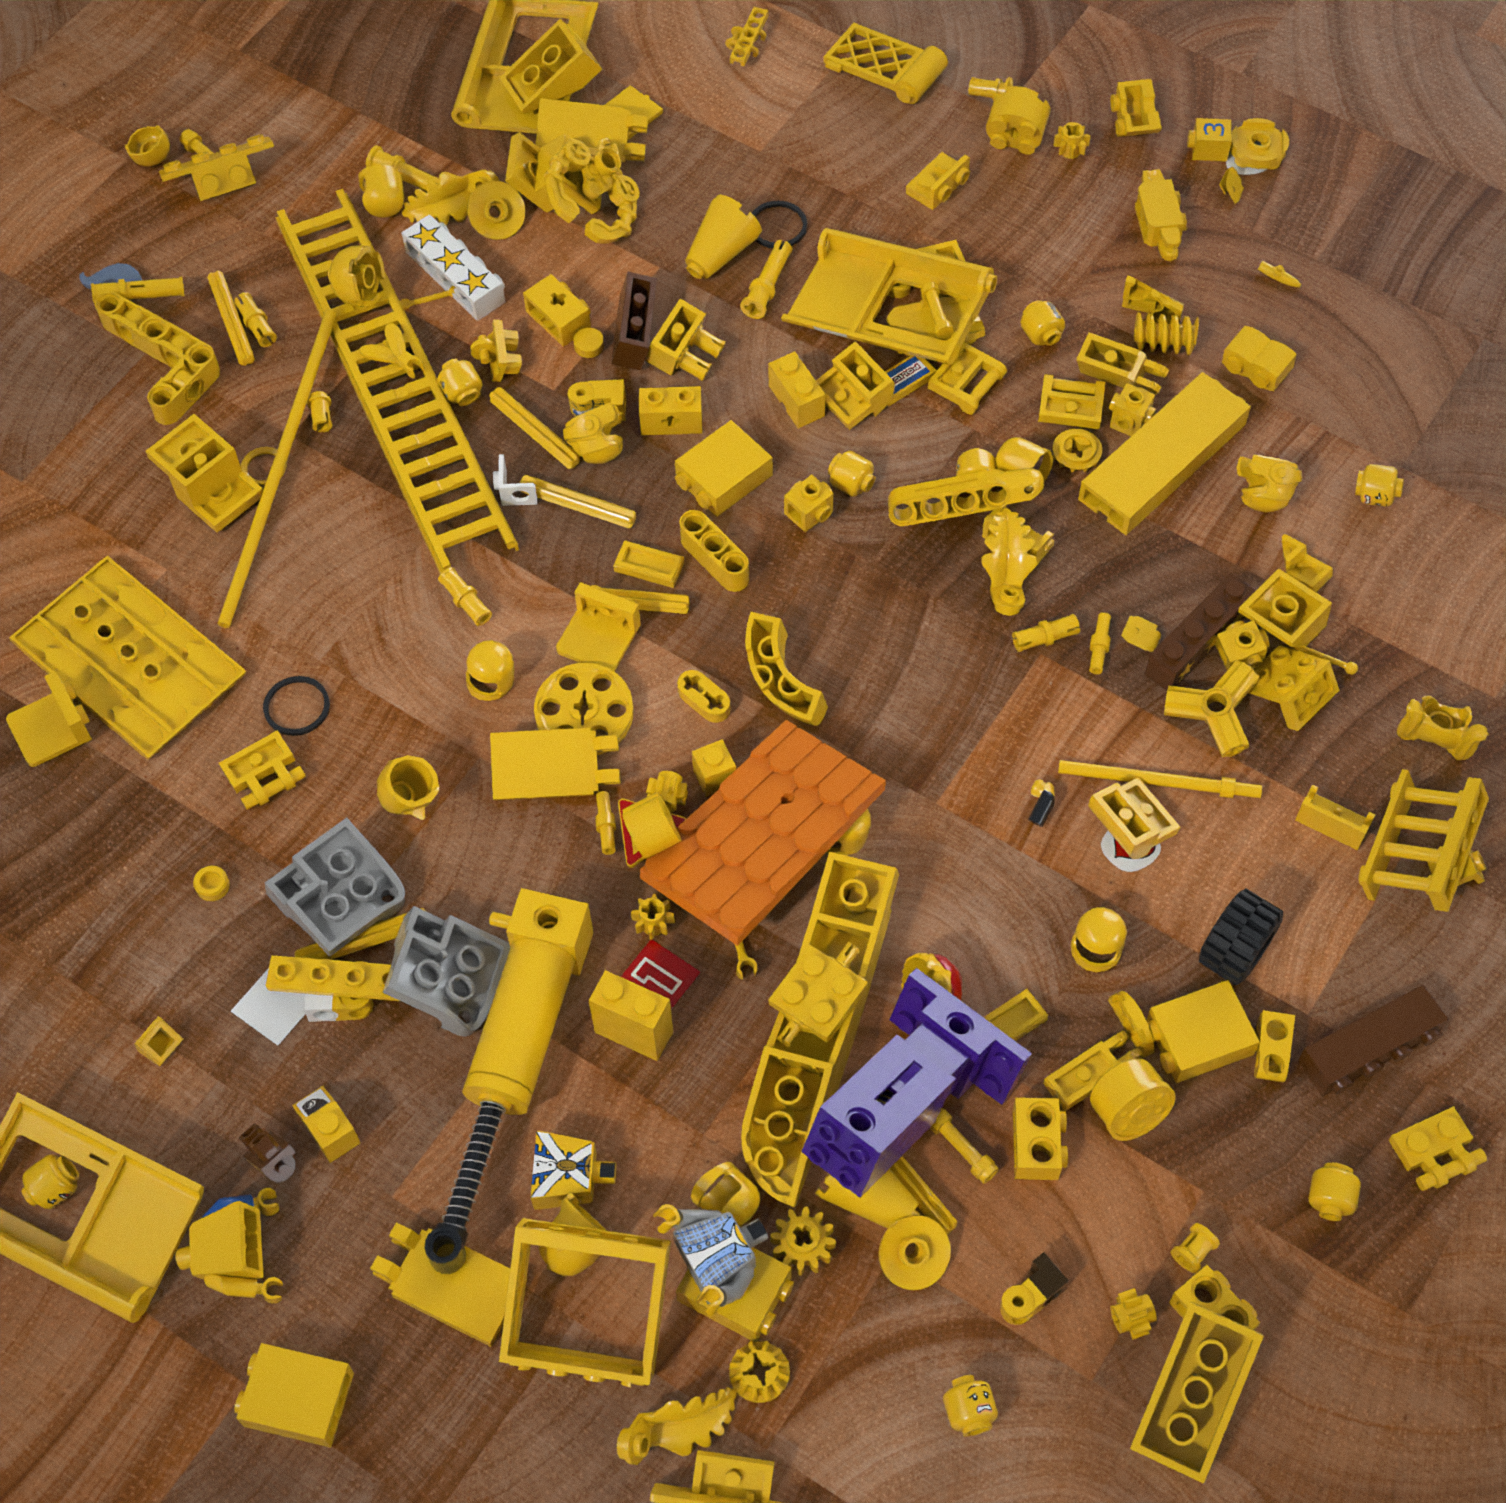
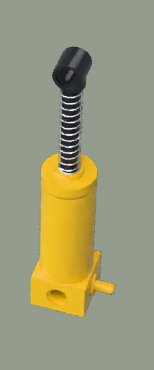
[424,888,594,1274]

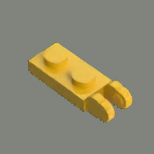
[1043,1031,1143,1111]

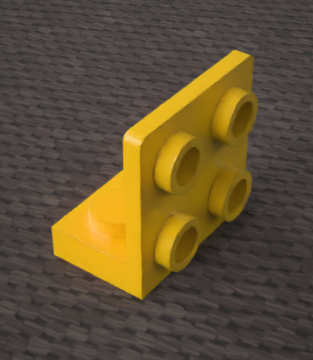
[1248,646,1340,731]

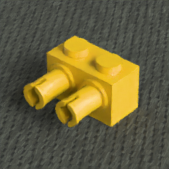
[645,299,726,381]

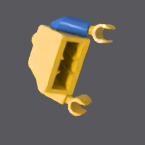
[175,1188,283,1304]

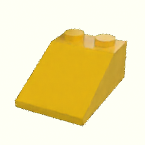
[499,19,602,114]

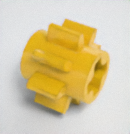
[1053,122,1091,159]
[646,771,688,812]
[631,894,675,940]
[1110,1288,1157,1339]

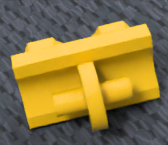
[470,319,522,382]

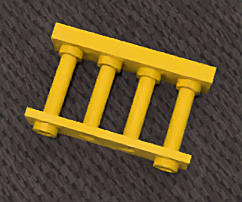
[1358,769,1489,912]

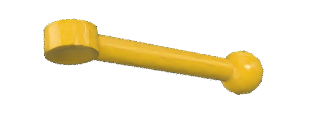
[400,286,455,310]
[1292,646,1358,675]

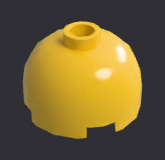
[328,245,385,307]

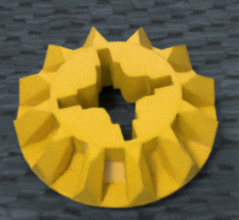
[1052,429,1102,473]
[729,1340,790,1403]

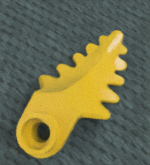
[402,170,499,225]
[981,508,1037,616]
[617,1387,736,1465]

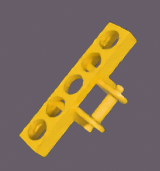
[725,7,768,67]

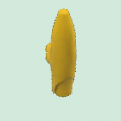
[1257,261,1302,288]

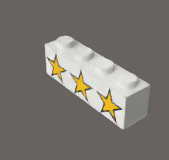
[401,214,505,321]

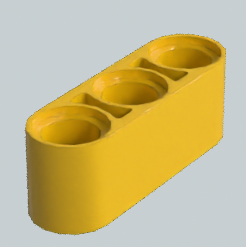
[679,510,749,592]

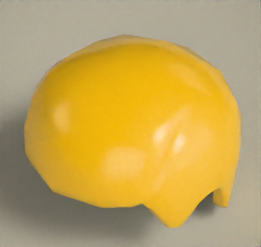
[125,125,170,167]

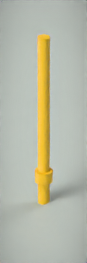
[1058,760,1262,798]

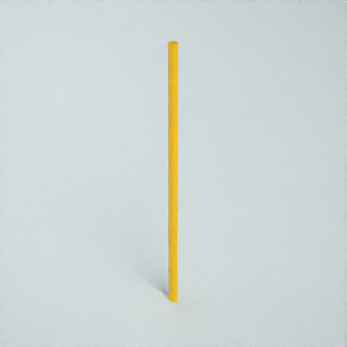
[217,310,337,628]

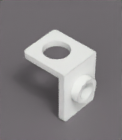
[493,454,537,506]

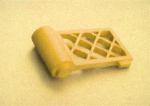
[823,22,948,104]

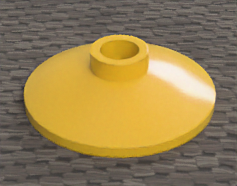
[467,181,525,240]
[879,1215,951,1290]

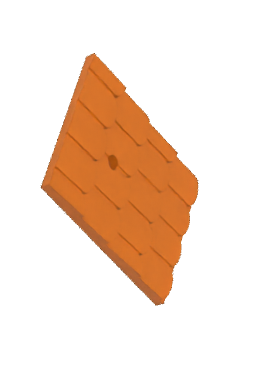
[640,720,886,946]

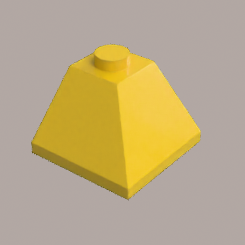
[1238,568,1332,647]

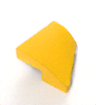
[1122,275,1184,323]

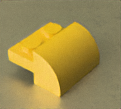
[816,341,895,430]
[1088,778,1180,859]

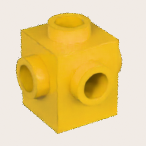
[1109,383,1157,436]
[784,475,834,532]
[1215,620,1270,670]

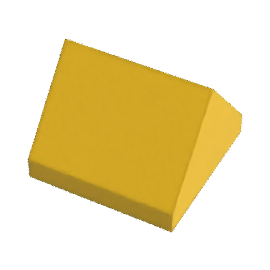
[134,1016,183,1066]

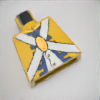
[531,1131,616,1210]

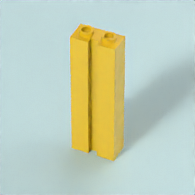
[1078,372,1251,535]

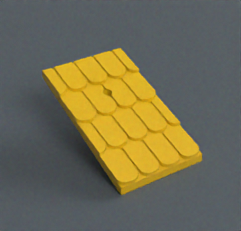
[9,555,246,760]

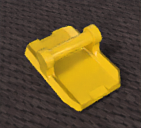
[886,282,985,356]

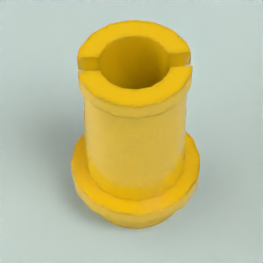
[307,391,332,432]

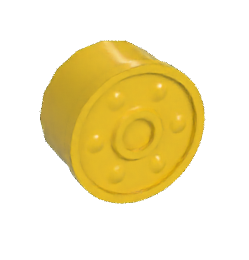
[1090,1059,1176,1141]

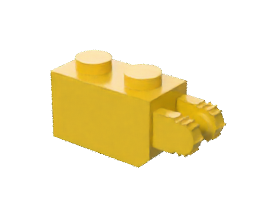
[1076,332,1169,395]

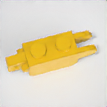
[1135,169,1187,262]

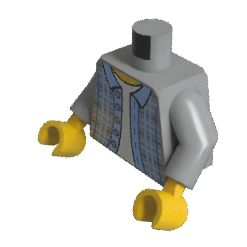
[653,1204,768,1316]

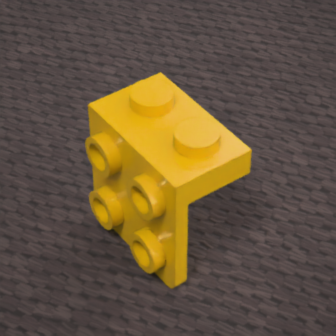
[556,582,641,672]
[6,671,92,767]

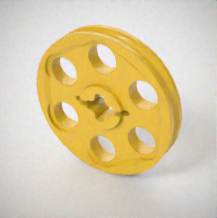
[534,663,634,756]

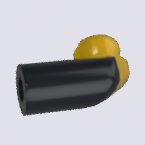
[1028,779,1055,827]

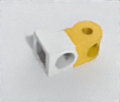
[304,994,374,1022]

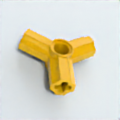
[1164,660,1259,758]

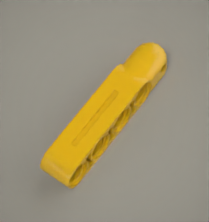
[888,468,1044,526]

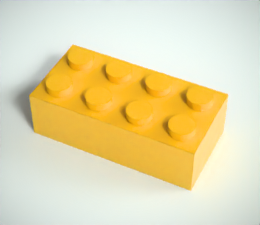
[1130,1302,1264,1484]

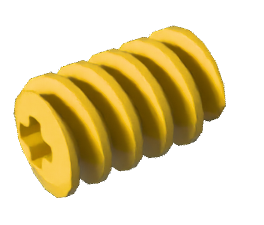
[1133,312,1199,355]

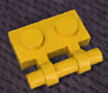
[219,730,306,810]
[1389,1106,1487,1191]

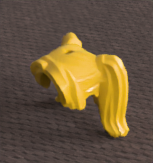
[1397,696,1489,760]

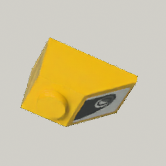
[292,1086,361,1163]

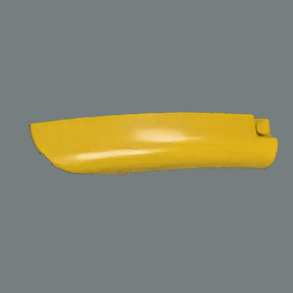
[741,851,899,1208]

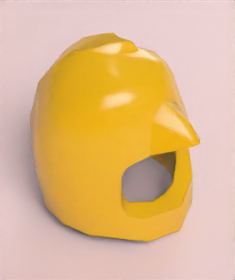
[377,755,439,820]
[538,1192,607,1276]

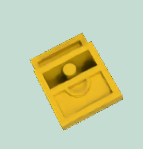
[505,132,602,214]
[146,414,263,533]

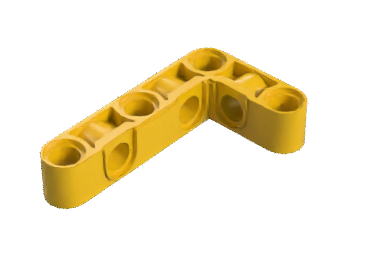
[94,292,221,425]

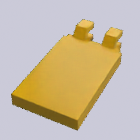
[535,98,648,162]
[490,728,621,801]
[370,1222,527,1347]

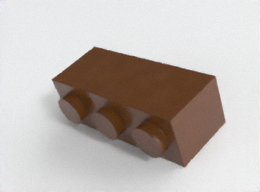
[611,272,657,371]

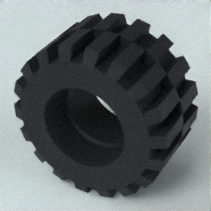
[1199,888,1283,986]

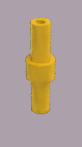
[1089,613,1111,674]
[595,791,616,855]

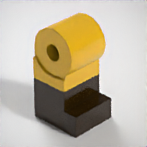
[1000,1252,1069,1325]

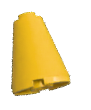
[685,194,762,279]
[815,1168,920,1229]

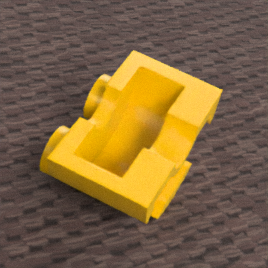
[1110,79,1162,137]

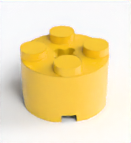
[986,86,1050,155]

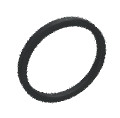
[752,201,807,249]
[263,676,330,736]

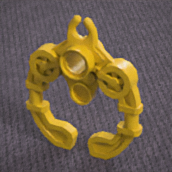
[543,138,639,244]

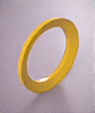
[241,447,287,485]

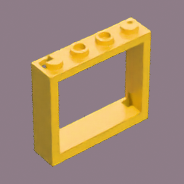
[499,1218,671,1388]

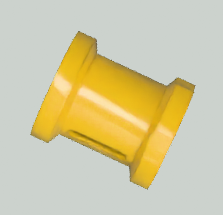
[1171,1223,1220,1273]

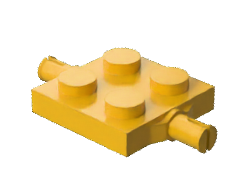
[768,942,869,1047]

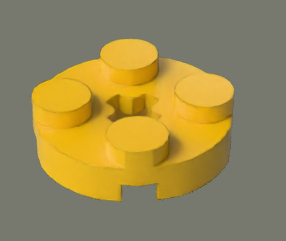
[1230,118,1289,170]

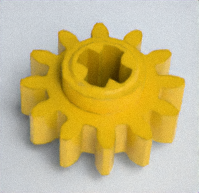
[770,1206,836,1276]

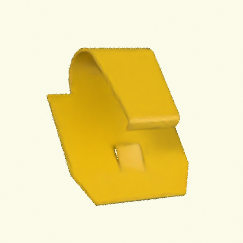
[1219,167,1244,204]
[1121,616,1162,652]

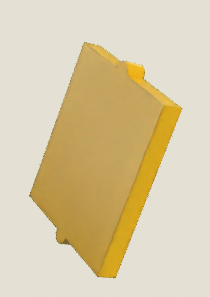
[605,85,663,140]

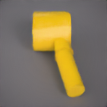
[735,941,757,980]

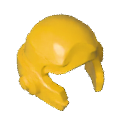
[563,403,623,464]
[1236,455,1302,513]

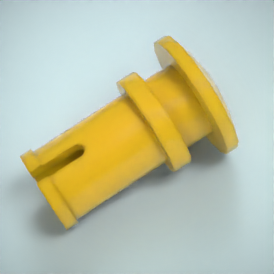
[968,77,1013,101]

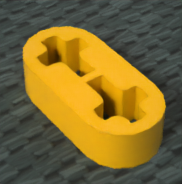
[677,670,731,723]

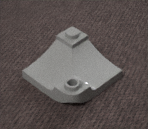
[265,818,405,957]
[382,906,510,1037]

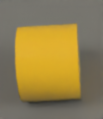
[622,792,681,860]

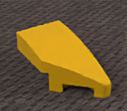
[1281,534,1333,592]

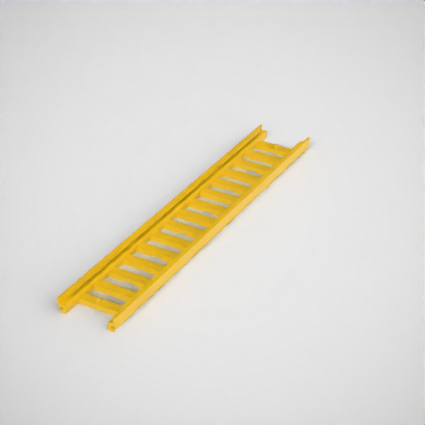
[275,189,519,574]

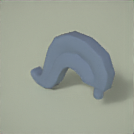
[79,263,142,300]

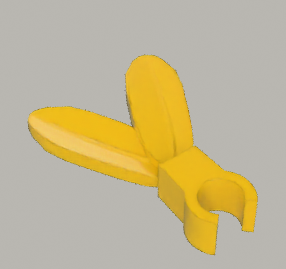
[360,323,425,378]

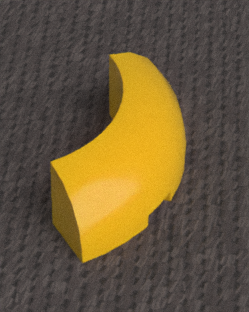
[745,612,828,726]

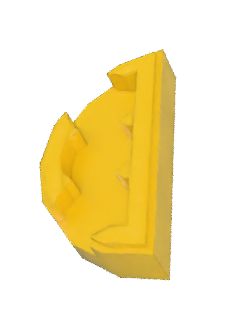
[1108,991,1154,1058]

